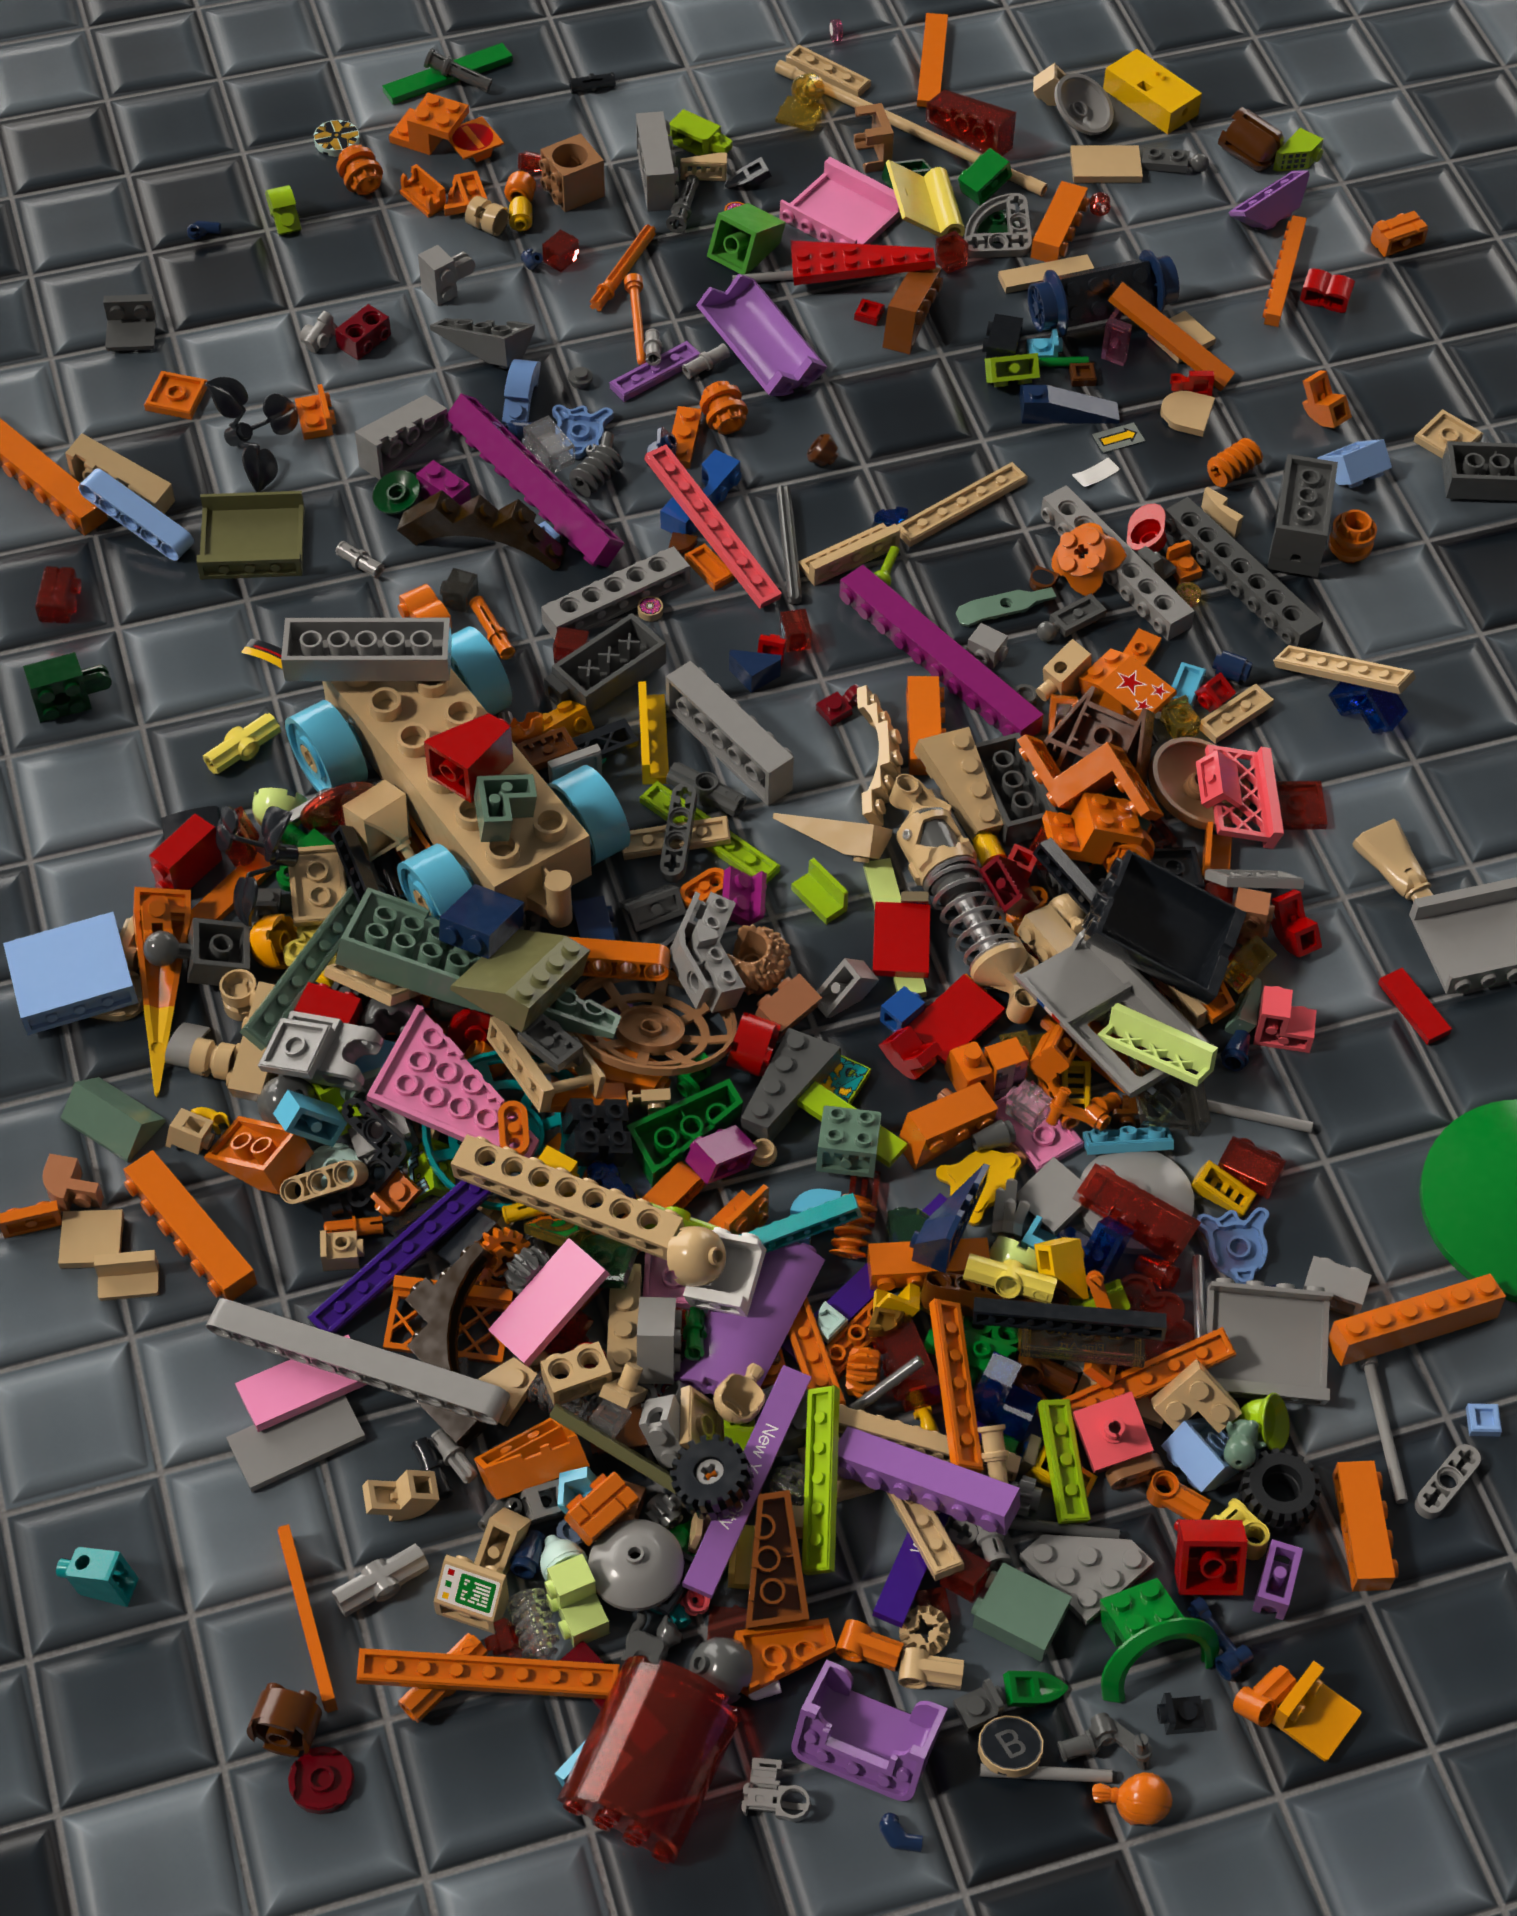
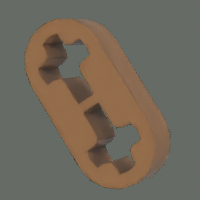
[1105,1453,1165,1490]

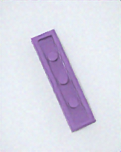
[609,341,700,402]

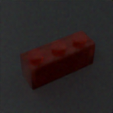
[872,1315,941,1412]

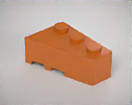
[899,1082,999,1170]
[474,1418,590,1500]

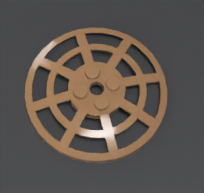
[573,970,737,1076]

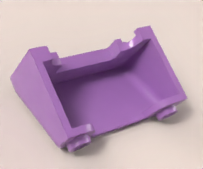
[791,1659,948,1801]

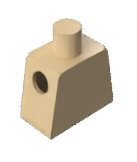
[1036,639,1092,701]

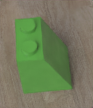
[707,203,786,274]

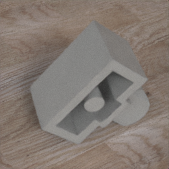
[418,245,476,306]

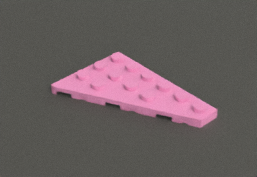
[367,1004,539,1158]

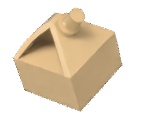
[342,779,416,862]

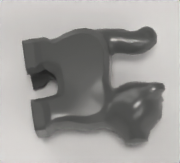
[621,1611,683,1679]

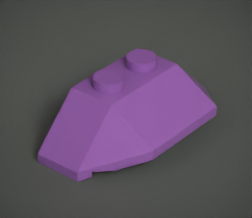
[1229,171,1310,230]

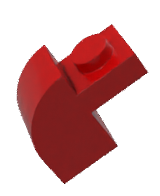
[1271,889,1322,958]
[878,1026,943,1080]

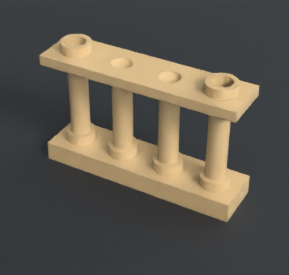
[487,1016,606,1113]

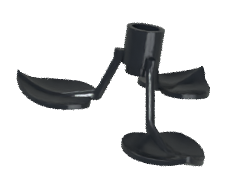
[205,377,298,492]
[216,806,299,927]

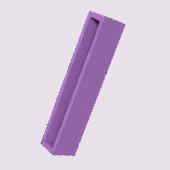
[838,1426,1020,1535]

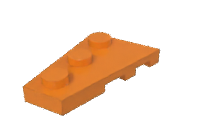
[734,1618,836,1694]

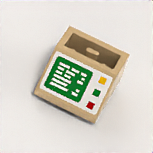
[434,1554,509,1634]

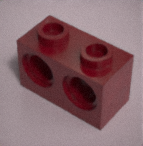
[335,304,391,360]

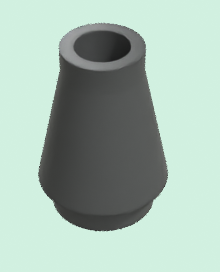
[970,1119,1016,1151]

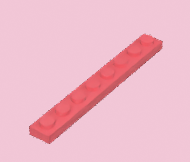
[644,444,782,609]

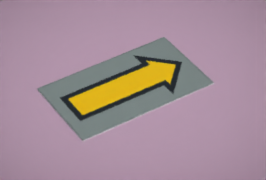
[1092,422,1145,453]

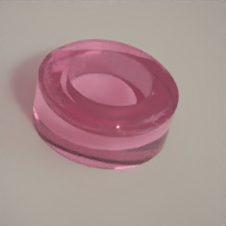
[829,19,843,42]

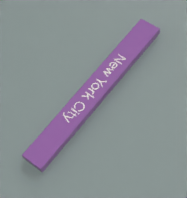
[682,1365,812,1599]

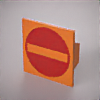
[448,116,504,162]

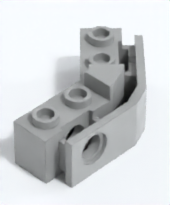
[670,891,746,1013]

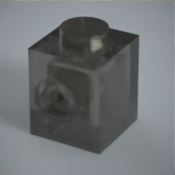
[440,568,479,613]

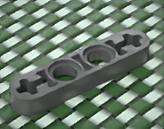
[660,783,697,882]

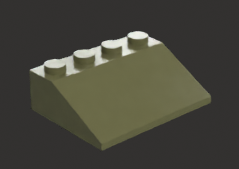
[450,929,590,1033]

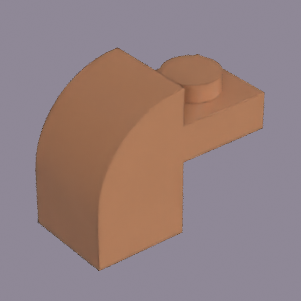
[43,1153,104,1211]

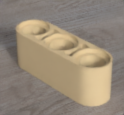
[280,1160,369,1204]

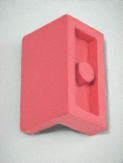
[1196,750,1242,809]

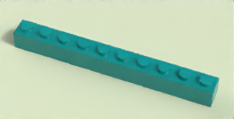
[739,1193,862,1253]

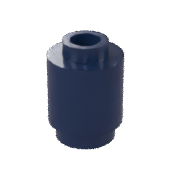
[1212,650,1253,683]

